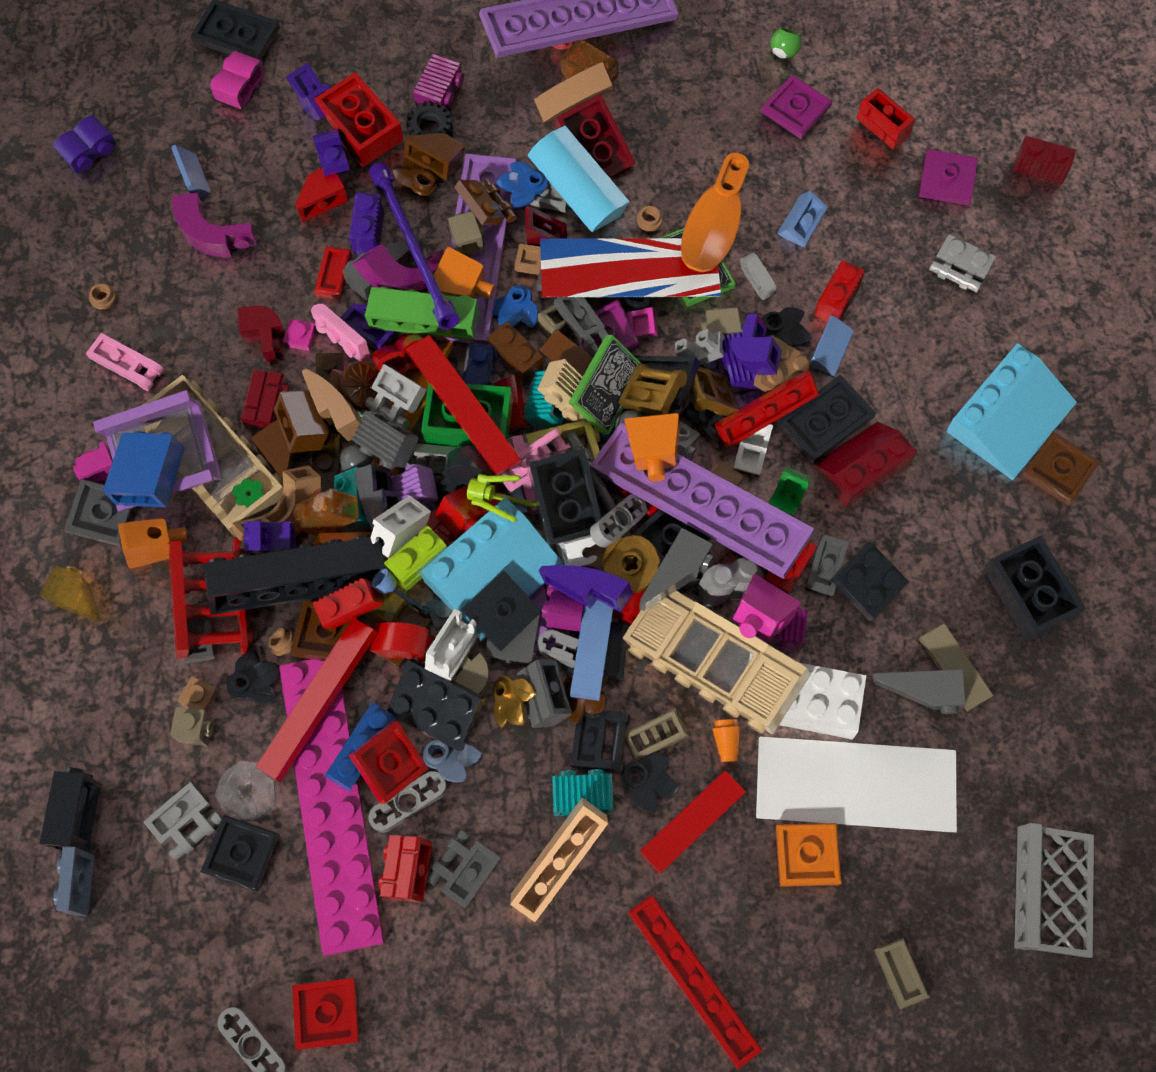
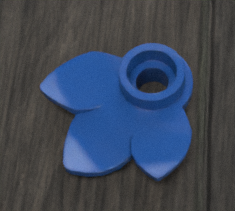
[496,162,548,207]
[493,285,539,328]

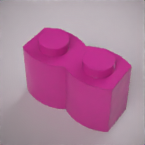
[211,51,265,109]

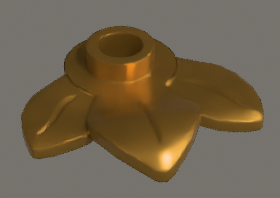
[493,676,537,728]

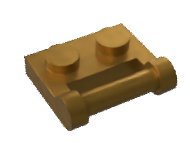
[618,364,687,415]
[691,366,739,416]

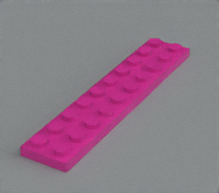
[279,659,385,957]

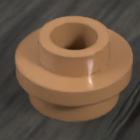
[637,206,663,232]
[89,283,116,309]
[268,628,295,656]

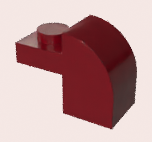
[237,306,285,364]

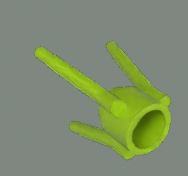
[467,474,537,522]

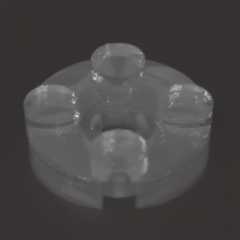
[215,761,277,822]

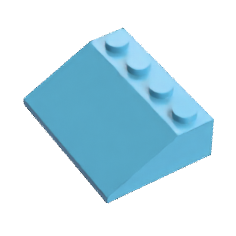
[946,343,1077,480]
[421,497,564,641]

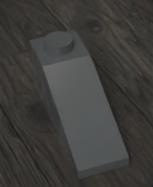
[342,236,424,302]
[639,528,714,611]
[872,669,966,714]

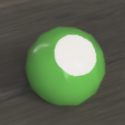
[770,28,802,59]

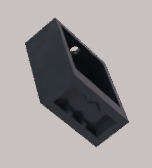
[39,767,102,853]

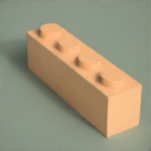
[510,798,608,922]

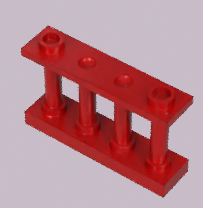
[169,538,253,659]

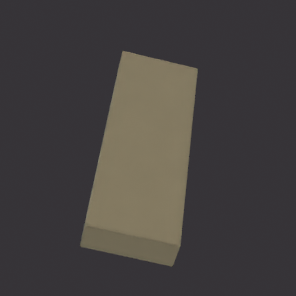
[919,623,993,712]

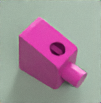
[733,574,802,641]

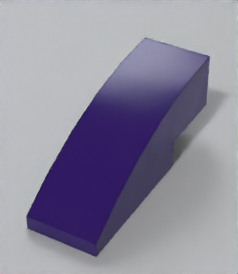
[538,565,633,613]

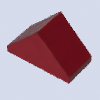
[525,206,567,247]

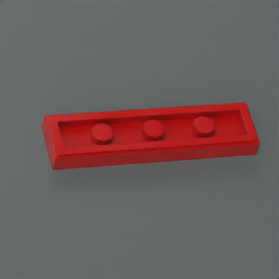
[715,370,819,449]
[640,770,746,874]

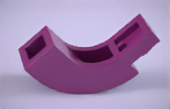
[172,193,257,257]
[353,244,445,291]

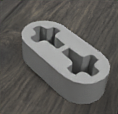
[740,253,777,300]
[538,630,579,668]

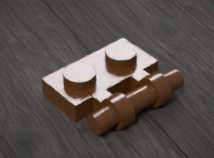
[454,178,517,225]

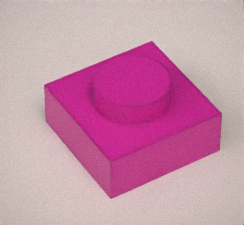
[627,307,658,340]
[282,319,316,351]

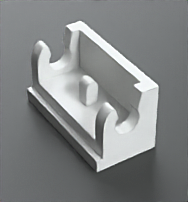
[371,495,431,558]
[556,535,597,566]
[425,609,478,681]

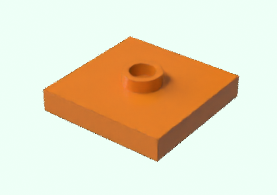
[775,823,841,887]

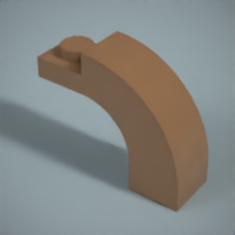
[232,465,321,544]

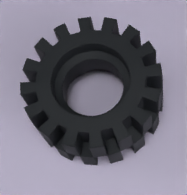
[406,101,453,137]

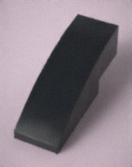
[355,464,402,546]

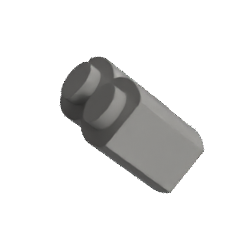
[696,558,764,606]

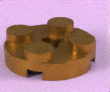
[603,535,661,594]

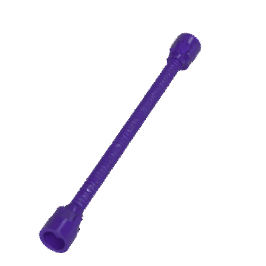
[369,162,459,330]

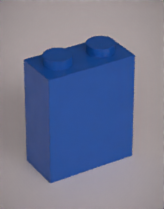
[103,431,185,508]

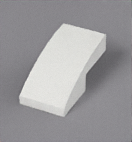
[733,425,773,476]

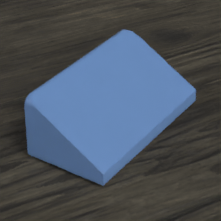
[171,145,211,198]
[777,191,828,247]
[810,315,854,376]

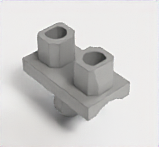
[675,329,725,370]

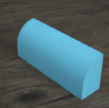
[527,126,630,232]

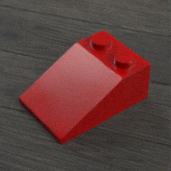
[314,72,404,167]

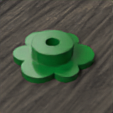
[232,479,264,508]

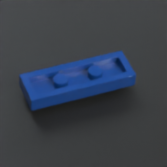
[324,702,397,792]

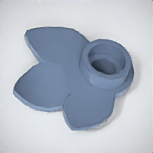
[423,740,482,782]

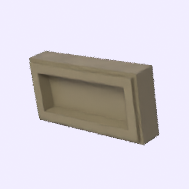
[874,938,930,1009]

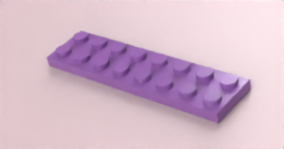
[479,0,679,58]
[435,154,516,345]
[590,423,814,579]

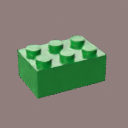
[421,383,513,447]

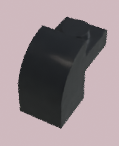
[440,446,494,497]

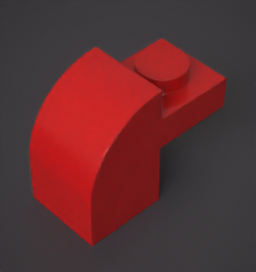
[370,622,436,665]

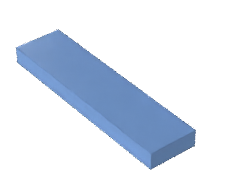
[570,600,613,701]

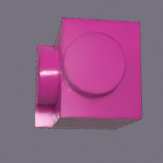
[73,441,113,483]

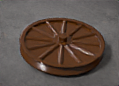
[341,361,379,410]

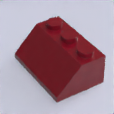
[812,421,917,508]

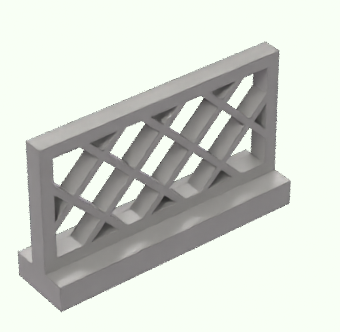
[1014,823,1094,958]

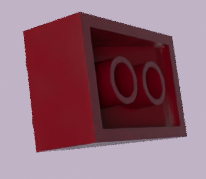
[552,94,636,178]

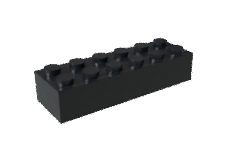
[203,535,385,615]

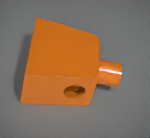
[427,246,496,300]
[624,413,680,482]
[118,518,188,569]

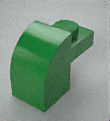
[768,466,812,517]

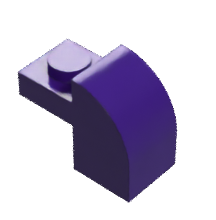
[285,63,330,120]
[312,129,350,176]
[731,314,782,375]
[244,521,296,552]

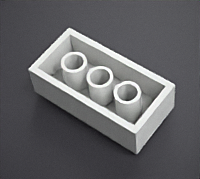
[739,653,866,740]

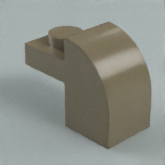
[453,652,490,697]

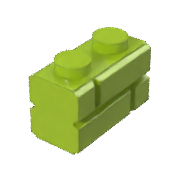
[384,526,447,592]

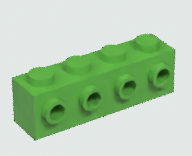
[365,286,479,340]

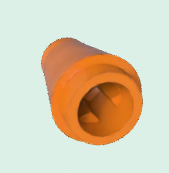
[712,719,741,762]

